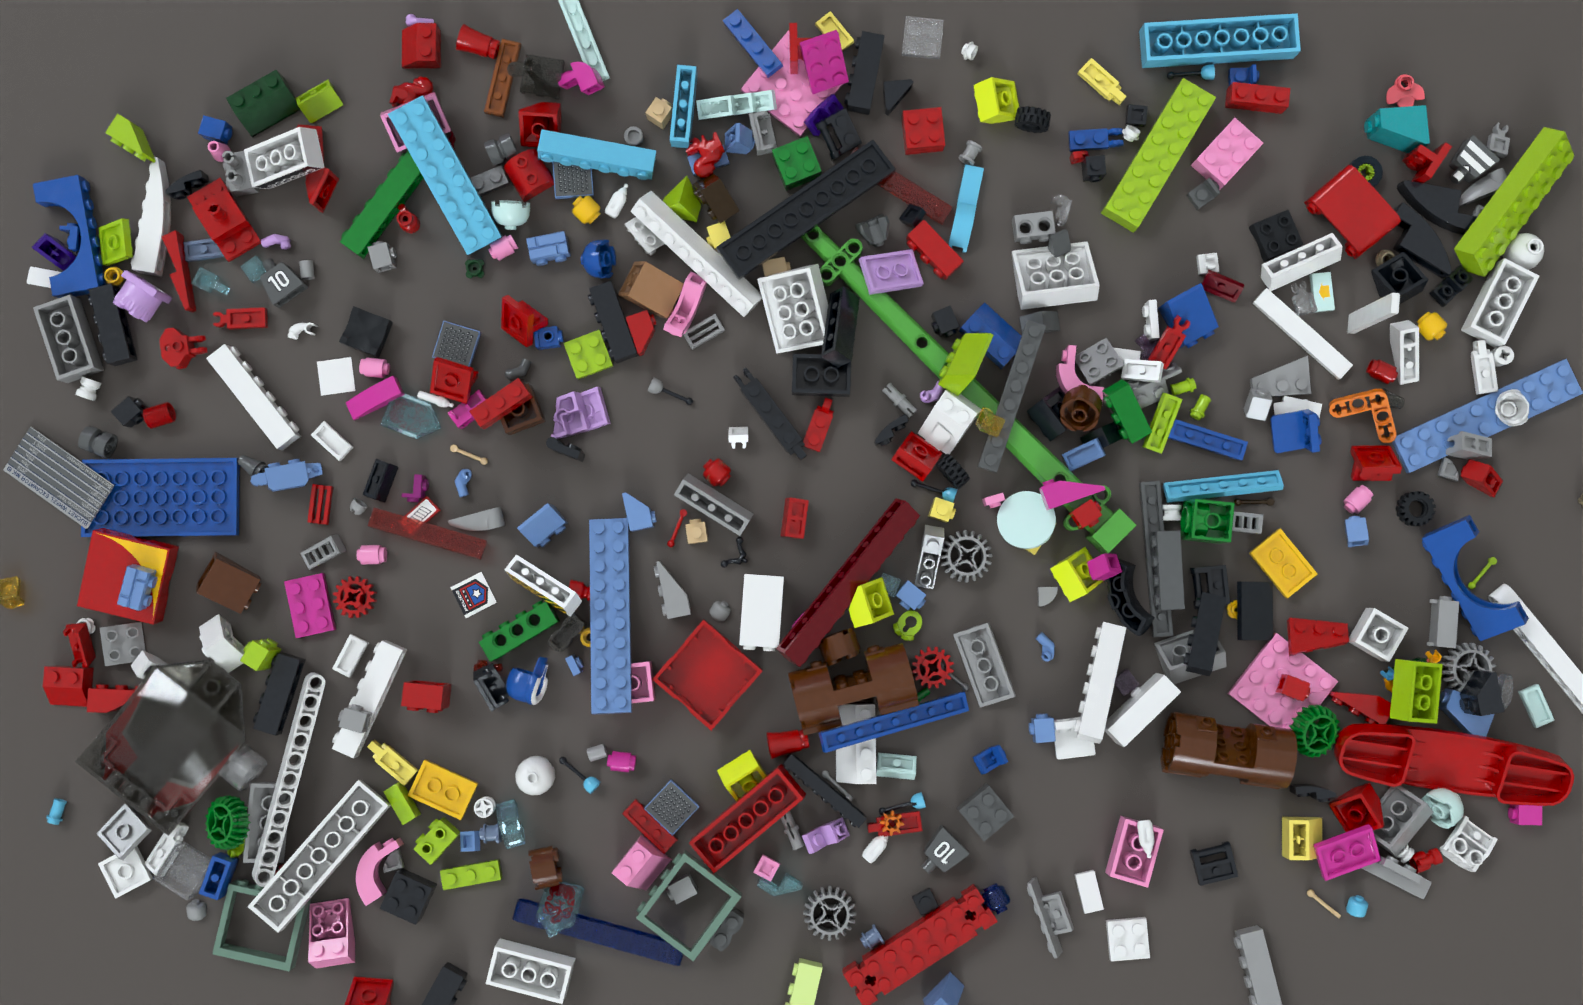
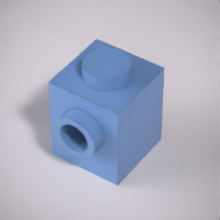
[1344,516,1369,547]
[895,580,926,610]
[1028,713,1056,743]

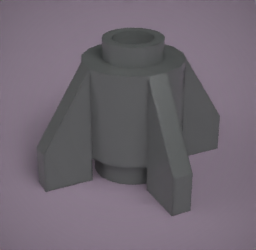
[855,214,889,247]

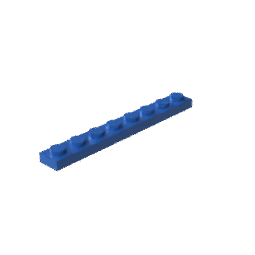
[819,692,969,753]

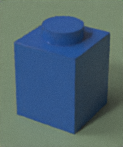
[198,115,232,145]

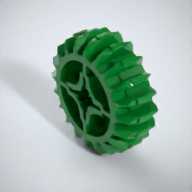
[1289,704,1341,758]
[205,795,251,850]

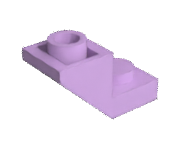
[802,817,850,854]

